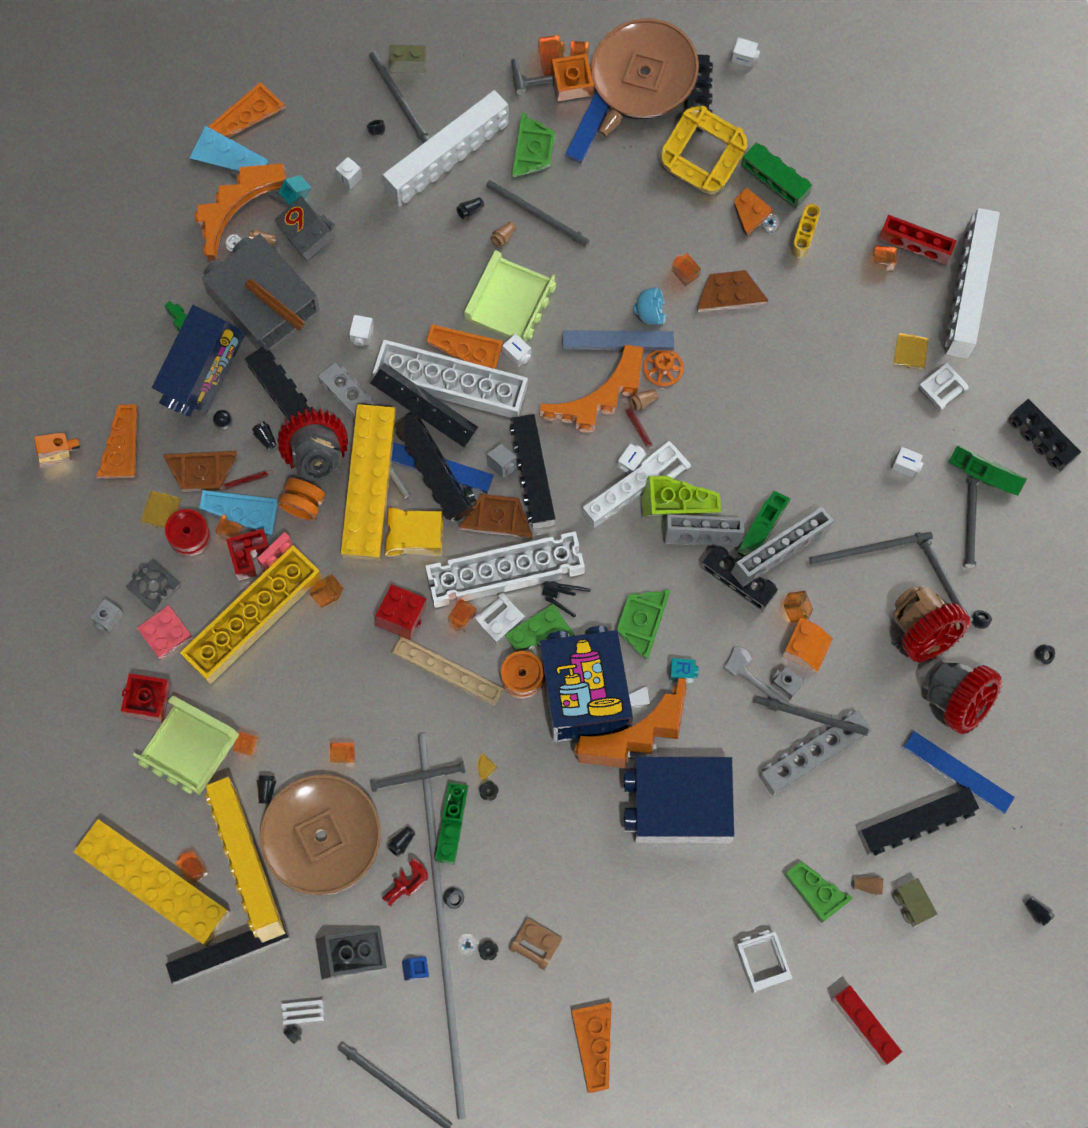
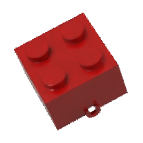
[375,584,427,640]
[120,673,171,723]

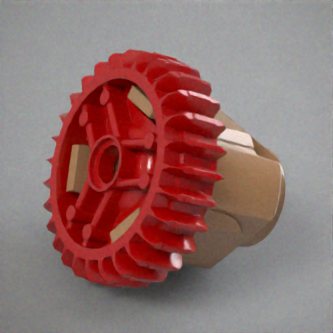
[893,586,971,663]

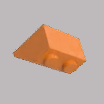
[552,54,594,101]
[782,617,833,673]

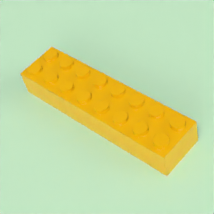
[341,404,397,561]
[180,545,322,684]
[205,777,285,943]
[73,819,230,947]

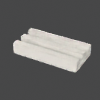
[282,1000,325,1025]

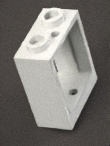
[735,930,793,993]

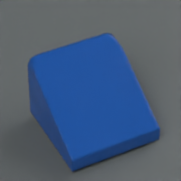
[402,957,429,981]

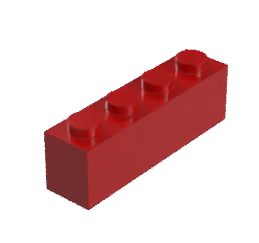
[831,985,903,1066]

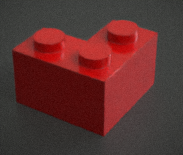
[226,529,269,581]

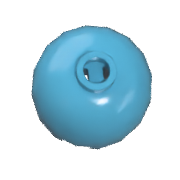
[634,287,666,324]

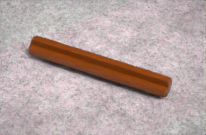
[245,279,305,330]

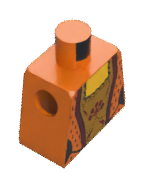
[34,433,80,468]

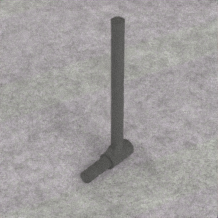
[511,58,592,94]

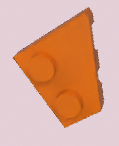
[734,187,773,235]

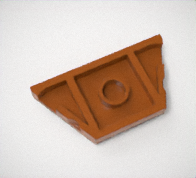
[697,270,768,312]
[164,451,238,492]
[459,494,532,539]

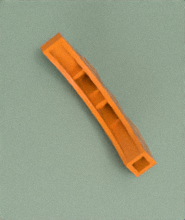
[195,163,286,262]
[540,345,643,433]

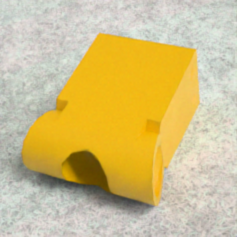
[385,508,444,557]

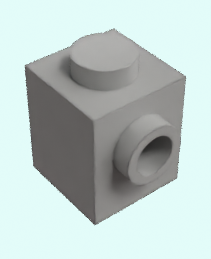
[487,444,517,478]
[90,599,123,633]
[772,667,804,700]

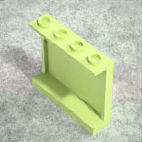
[464,250,557,343]
[133,695,239,795]

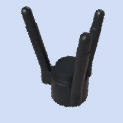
[542,581,591,617]

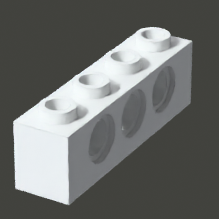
[582,464,652,529]

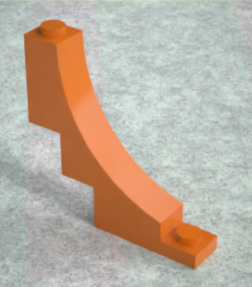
[575,678,687,768]

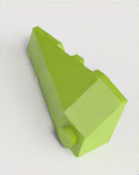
[642,476,721,517]

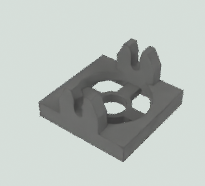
[126,559,181,613]

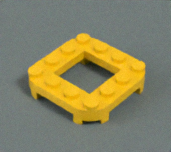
[661,106,747,194]

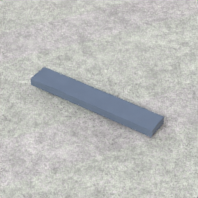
[563,330,674,351]

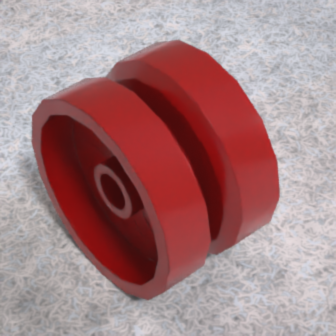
[165,509,211,557]

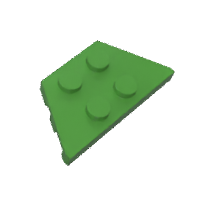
[512,112,555,178]
[617,589,671,660]

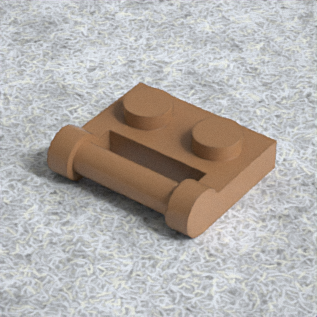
[509,918,562,970]

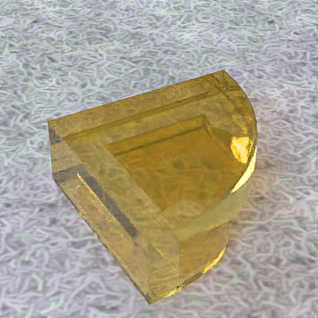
[478,754,497,782]

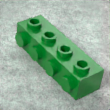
[741,142,812,208]

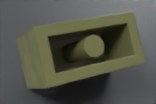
[389,45,427,73]
[893,878,938,927]

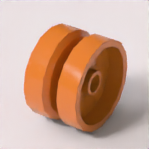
[277,478,326,521]
[501,651,544,699]

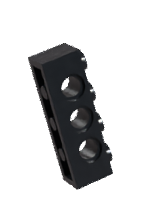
[686,54,713,113]
[1008,398,1081,472]
[701,545,778,612]

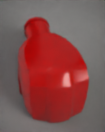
[382,858,428,907]

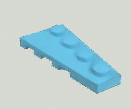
[189,126,270,171]
[199,490,278,537]

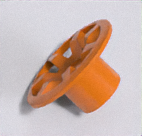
[643,350,684,386]

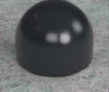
[367,119,386,137]
[213,410,233,430]
[972,610,992,630]
[1035,644,1055,664]
[443,888,464,909]

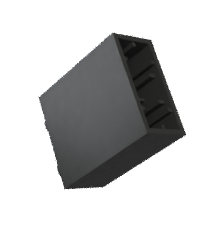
[202,234,320,351]

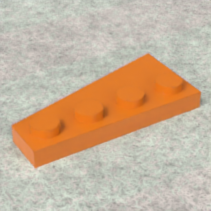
[208,82,285,138]
[427,324,503,369]
[96,404,138,479]
[572,1002,612,1094]

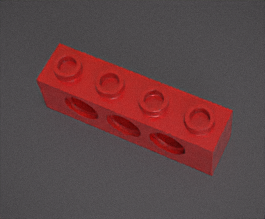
[878,214,957,265]

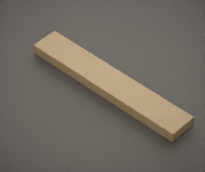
[392,636,504,707]

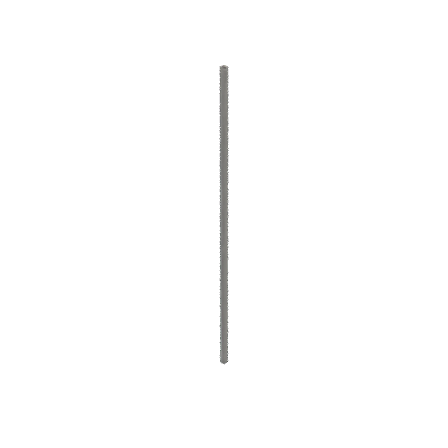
[418,734,466,1119]

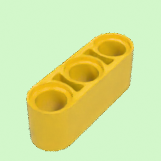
[792,204,820,258]

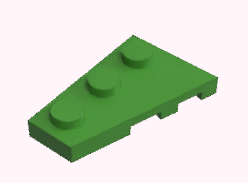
[505,604,575,652]
[784,862,853,923]

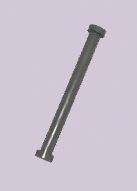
[965,478,979,567]
[920,540,974,623]
[370,761,466,792]

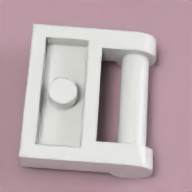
[919,363,969,411]
[641,441,691,479]
[473,593,525,644]

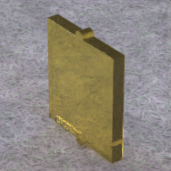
[894,333,929,369]
[141,491,182,528]

